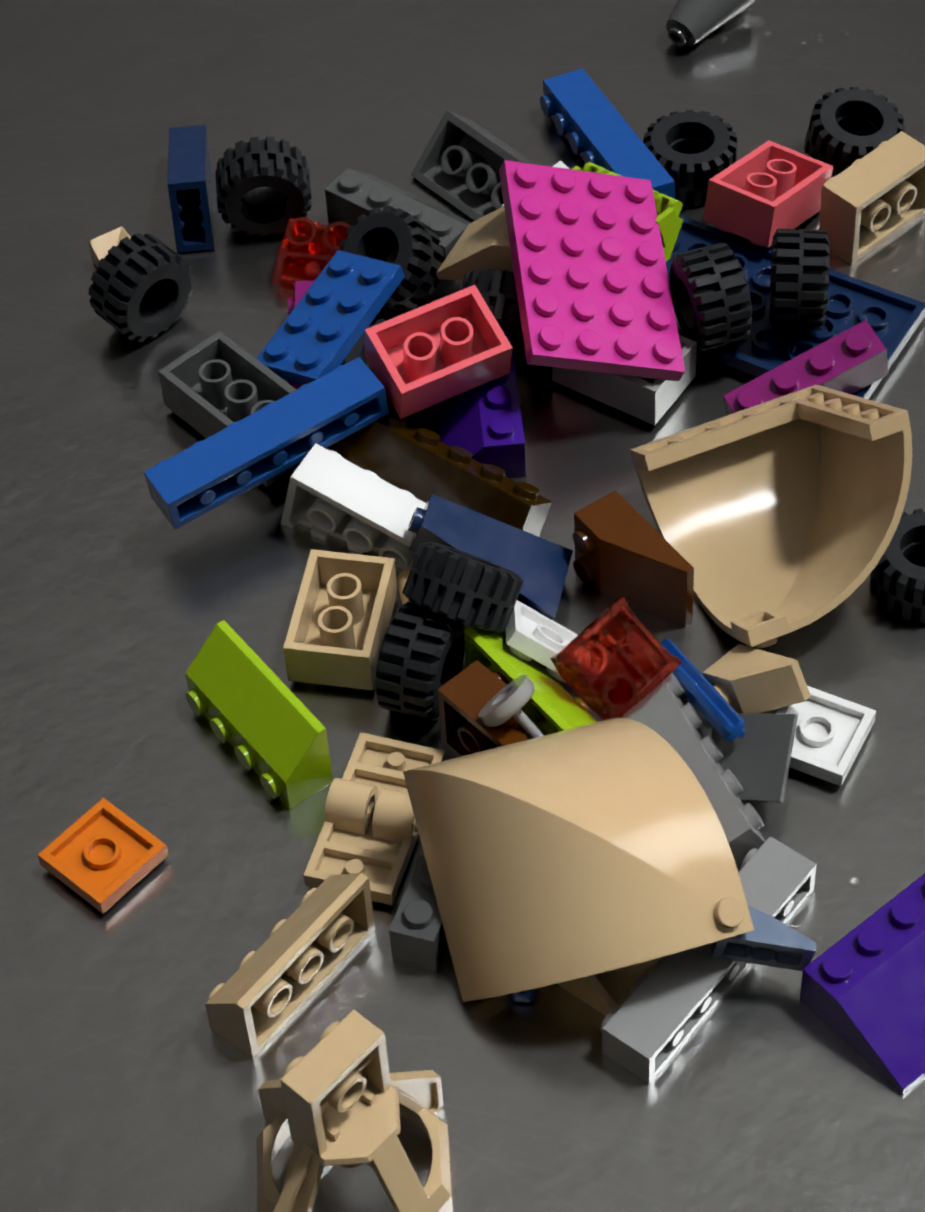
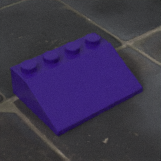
[800,874,925,1094]

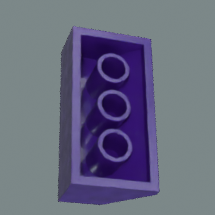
[437,330,526,478]

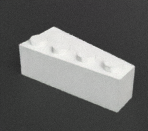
[281,443,426,570]

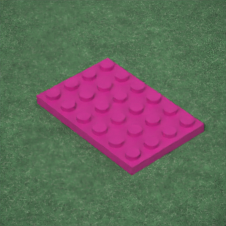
[499,160,685,381]

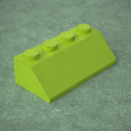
[185,620,333,809]
[464,626,597,740]

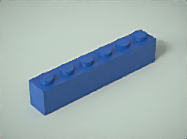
[540,68,675,199]
[144,357,389,530]

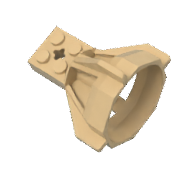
[257,1009,453,1212]

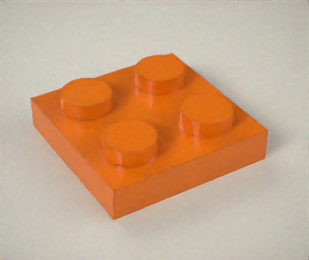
[38,797,168,914]

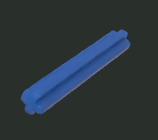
[655,639,746,742]

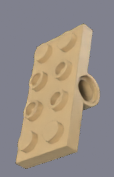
[303,732,446,905]

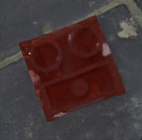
[272,217,349,291]
[550,596,682,720]

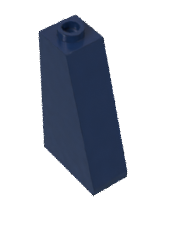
[167,125,214,253]
[408,494,573,620]

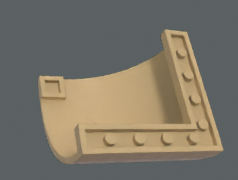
[630,385,913,648]
[403,718,754,1002]

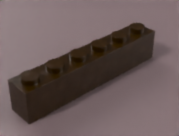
[328,411,552,537]

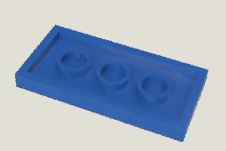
[256,250,405,385]

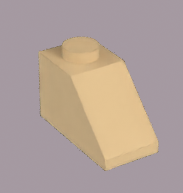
[702,644,811,714]

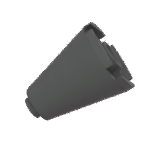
[666,0,755,47]

